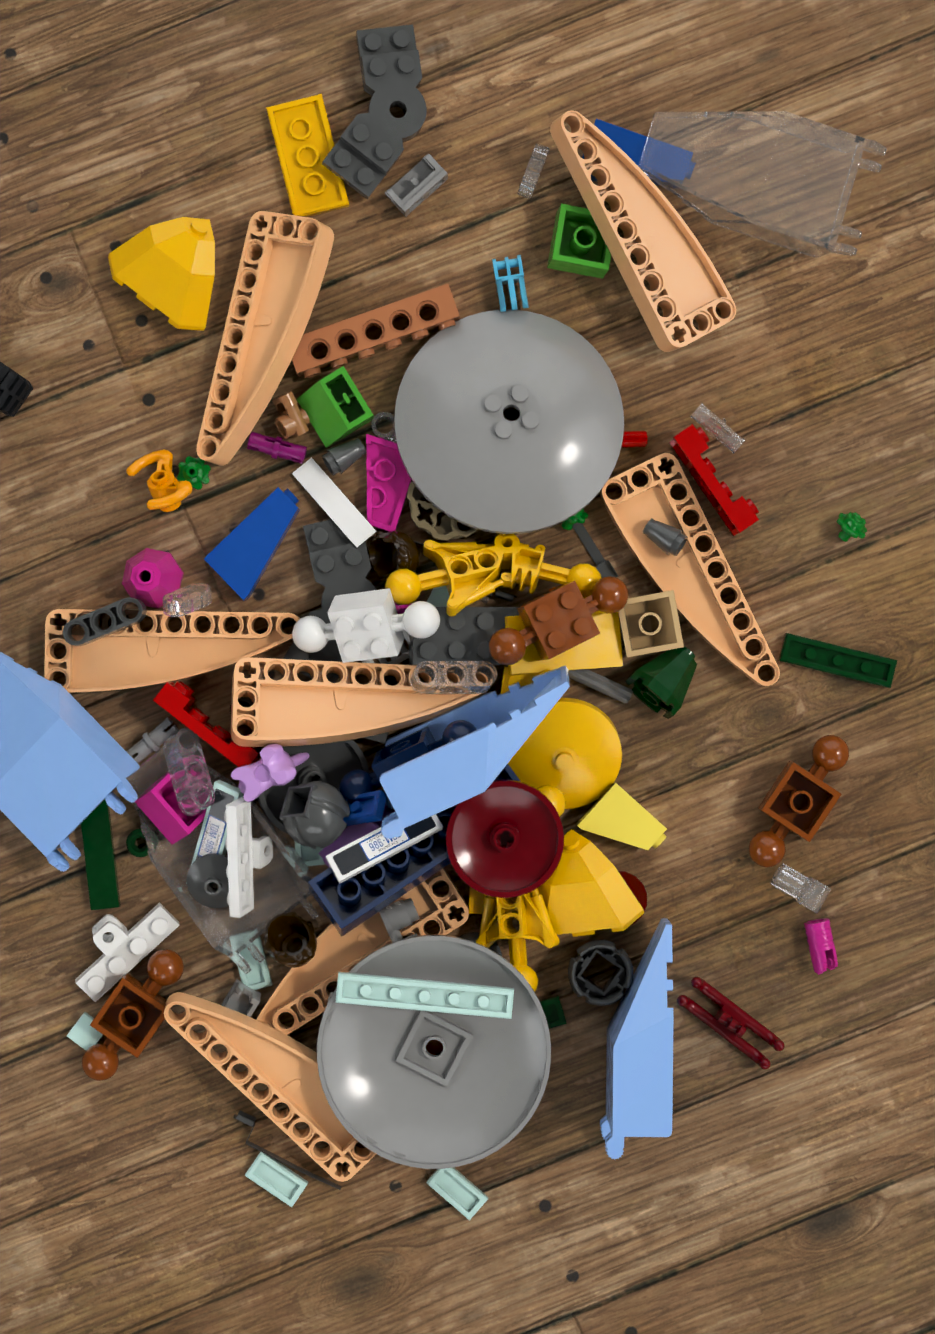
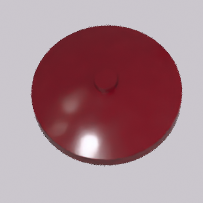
[446,779,564,898]

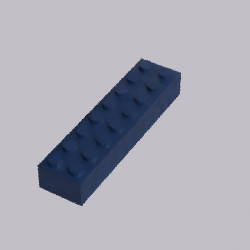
[308,764,521,937]

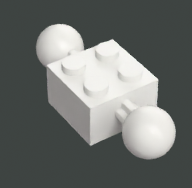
[292,588,440,663]

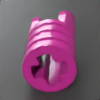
[804,918,838,975]

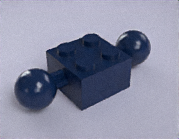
[339,720,477,804]

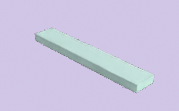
[335,972,514,1019]

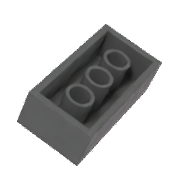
[409,607,519,665]

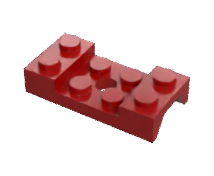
[669,424,759,536]
[153,681,262,767]

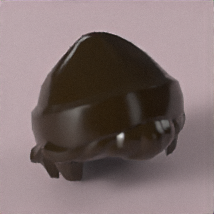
[368,531,420,579]
[264,911,317,968]

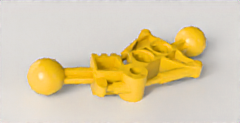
[385,534,601,617]
[476,785,566,992]

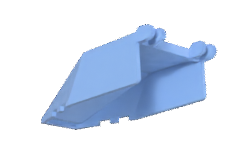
[0,652,140,872]
[380,665,570,839]
[600,918,674,1159]

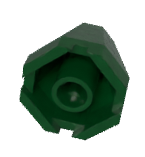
[625,646,697,719]

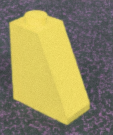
[576,782,667,850]

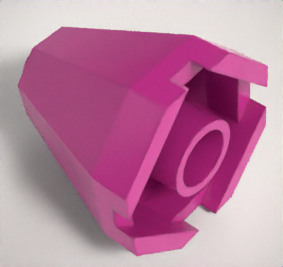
[122,548,184,609]

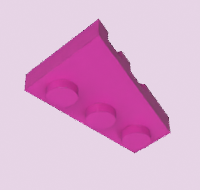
[366,434,412,532]

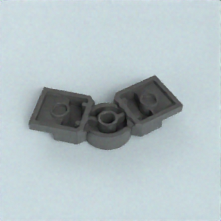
[322,24,427,199]
[283,519,376,683]

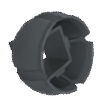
[279,781,350,849]
[568,939,634,1006]

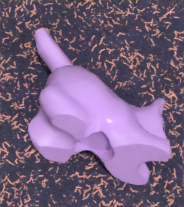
[231,743,309,802]

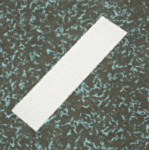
[292,457,377,548]

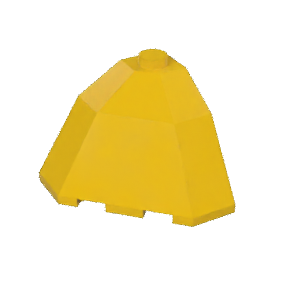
[108,217,215,331]
[537,829,644,937]

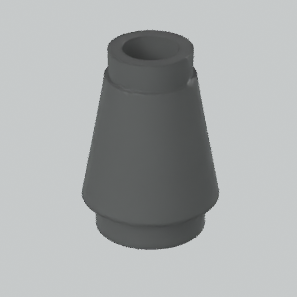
[322,438,366,476]
[643,518,688,556]

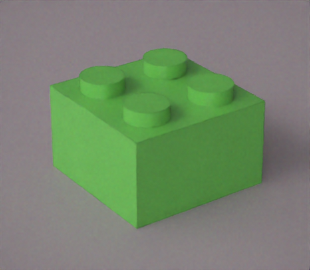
[547,203,611,279]

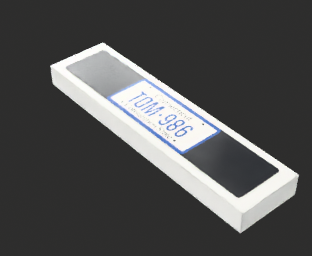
[325,814,443,884]

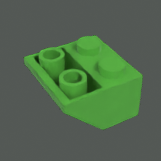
[296,366,375,448]

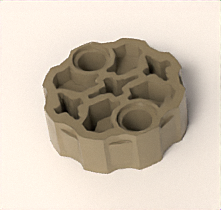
[407,482,478,542]

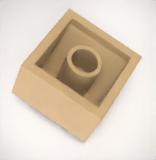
[618,590,684,657]

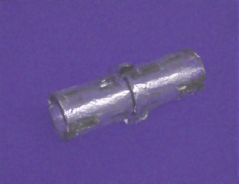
[690,403,745,454]

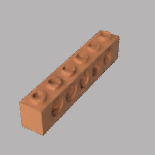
[292,284,460,379]

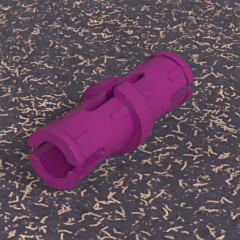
[247,431,307,464]

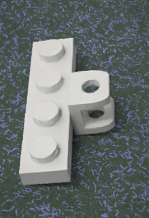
[224,797,273,918]
[75,902,180,1002]

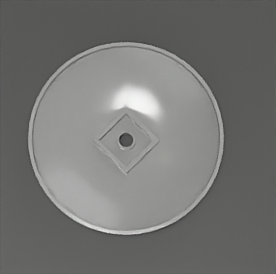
[394,310,624,534]
[317,935,551,1169]

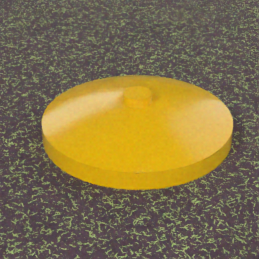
[508,698,622,809]

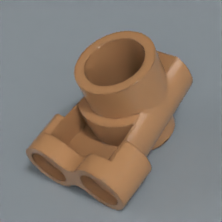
[272,391,310,439]

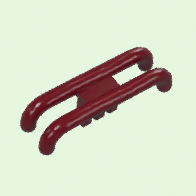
[677,977,785,1070]

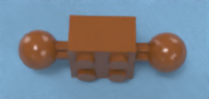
[489,576,628,665]
[749,735,849,867]
[82,949,184,1081]

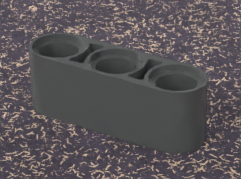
[63,597,147,646]

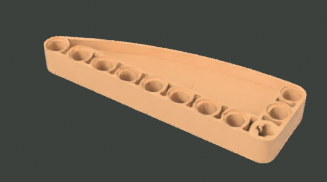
[550,110,736,352]
[196,211,334,466]
[600,453,780,686]
[44,609,301,693]
[231,657,491,747]
[256,868,469,1035]
[164,992,376,1182]

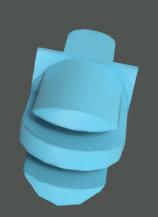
[492,255,529,312]

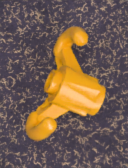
[126,449,192,512]

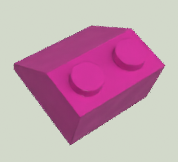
[135,758,212,845]

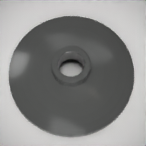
[186,854,229,908]

